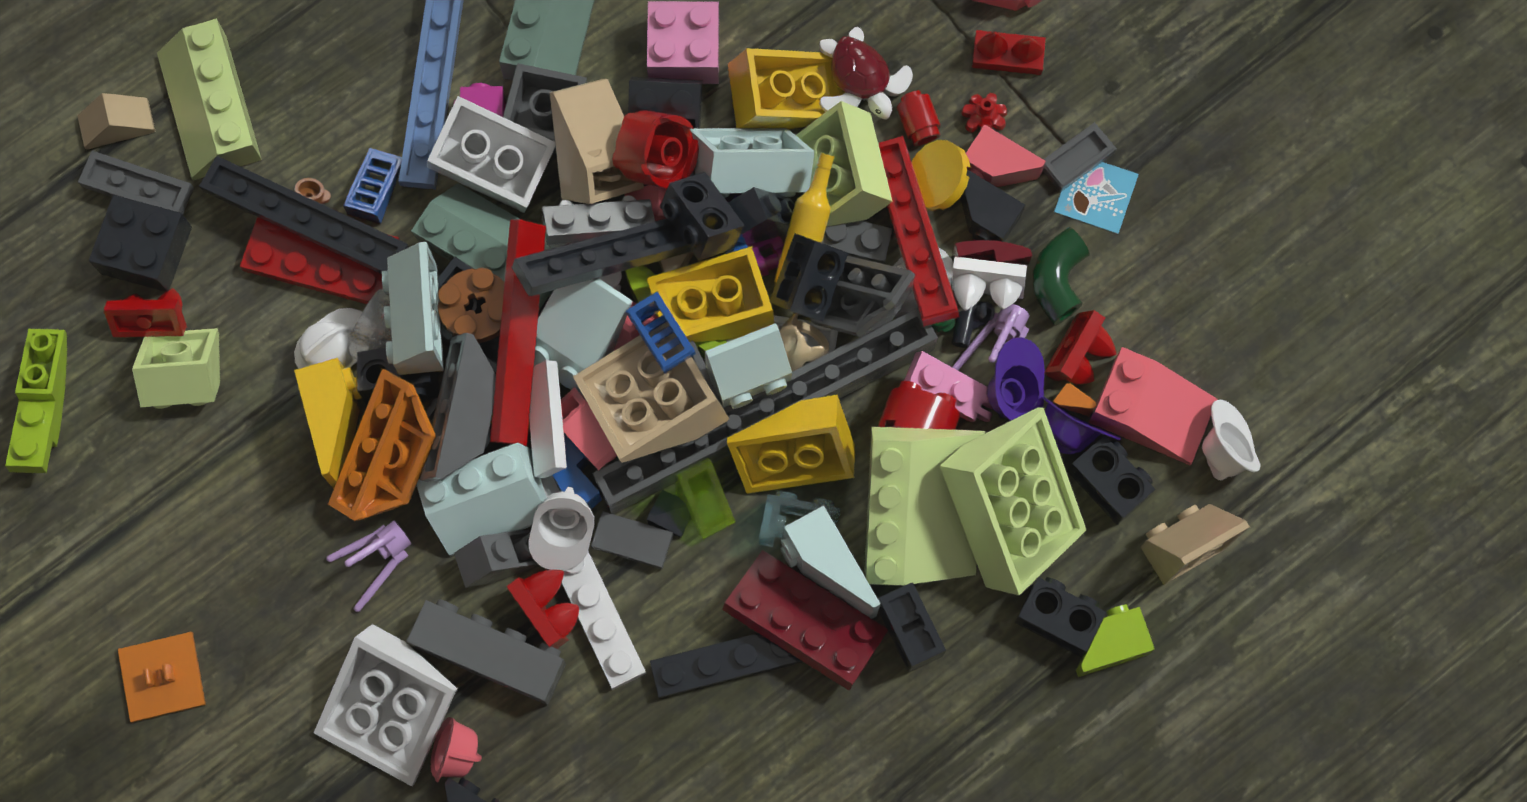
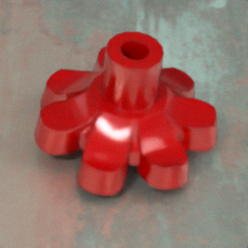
[961,93,1007,133]

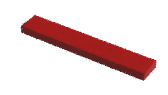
[878,136,959,327]
[490,219,546,446]

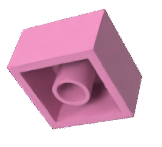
[647,1,719,84]

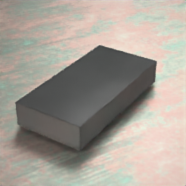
[1042,122,1117,193]
[591,511,673,569]

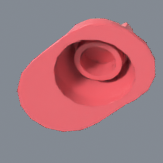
[431,717,482,782]

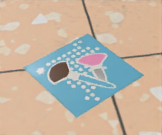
[1054,162,1139,234]

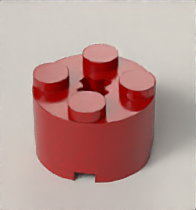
[612,110,699,188]
[878,381,960,430]

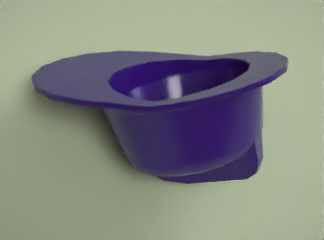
[987,337,1045,421]
[1042,396,1121,454]

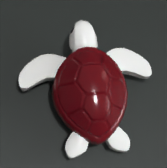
[819,27,913,120]

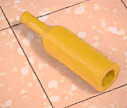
[774,153,835,282]

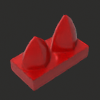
[972,30,1046,75]
[103,288,187,337]
[1044,310,1117,384]
[506,569,579,649]

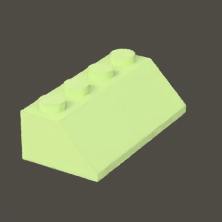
[157,18,262,180]

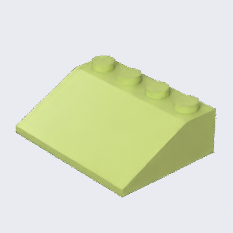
[940,407,1086,595]
[864,427,985,585]

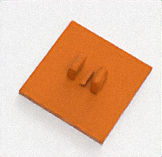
[118,632,206,723]

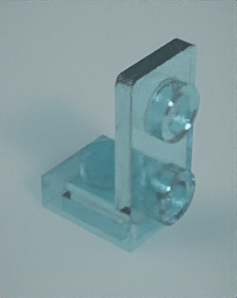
[759,491,841,547]

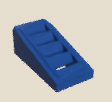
[343,148,402,224]
[626,292,696,373]

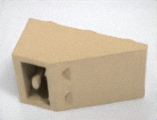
[550,79,644,204]

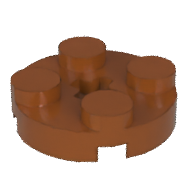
[438,268,504,343]

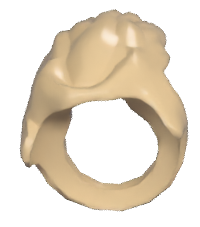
[779,313,829,372]

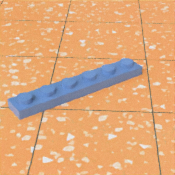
[399,0,464,190]

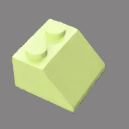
[132,328,220,409]

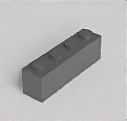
[406,599,567,706]

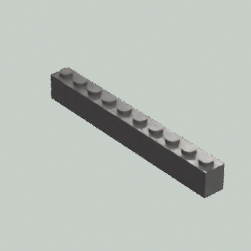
[593,308,938,514]

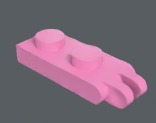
[904,351,993,422]

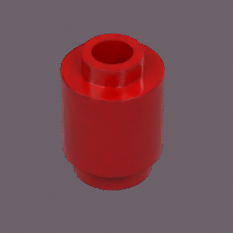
[896,90,941,146]

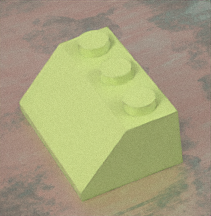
[796,101,893,226]

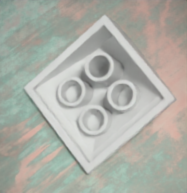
[314,624,457,786]

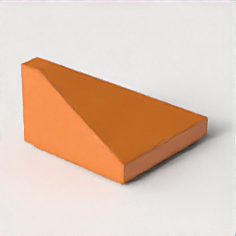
[1053,383,1097,417]

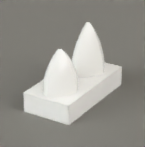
[952,257,1027,311]

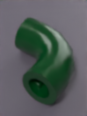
[1033,227,1090,325]

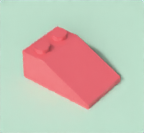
[1089,347,1218,465]

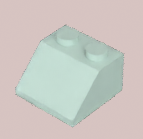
[705,323,792,409]

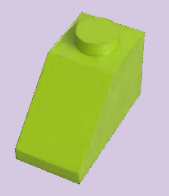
[1076,604,1155,677]

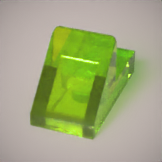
[675,458,735,539]

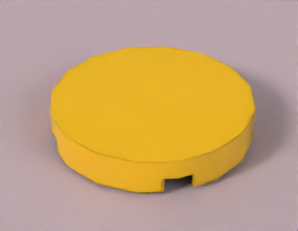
[911,140,970,211]

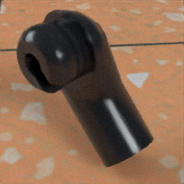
[952,301,995,348]

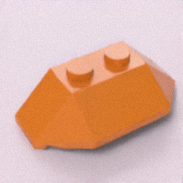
[328,369,436,521]

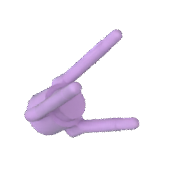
[952,304,1029,370]
[326,521,411,612]

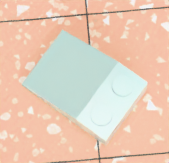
[534,278,633,395]
[780,505,880,619]

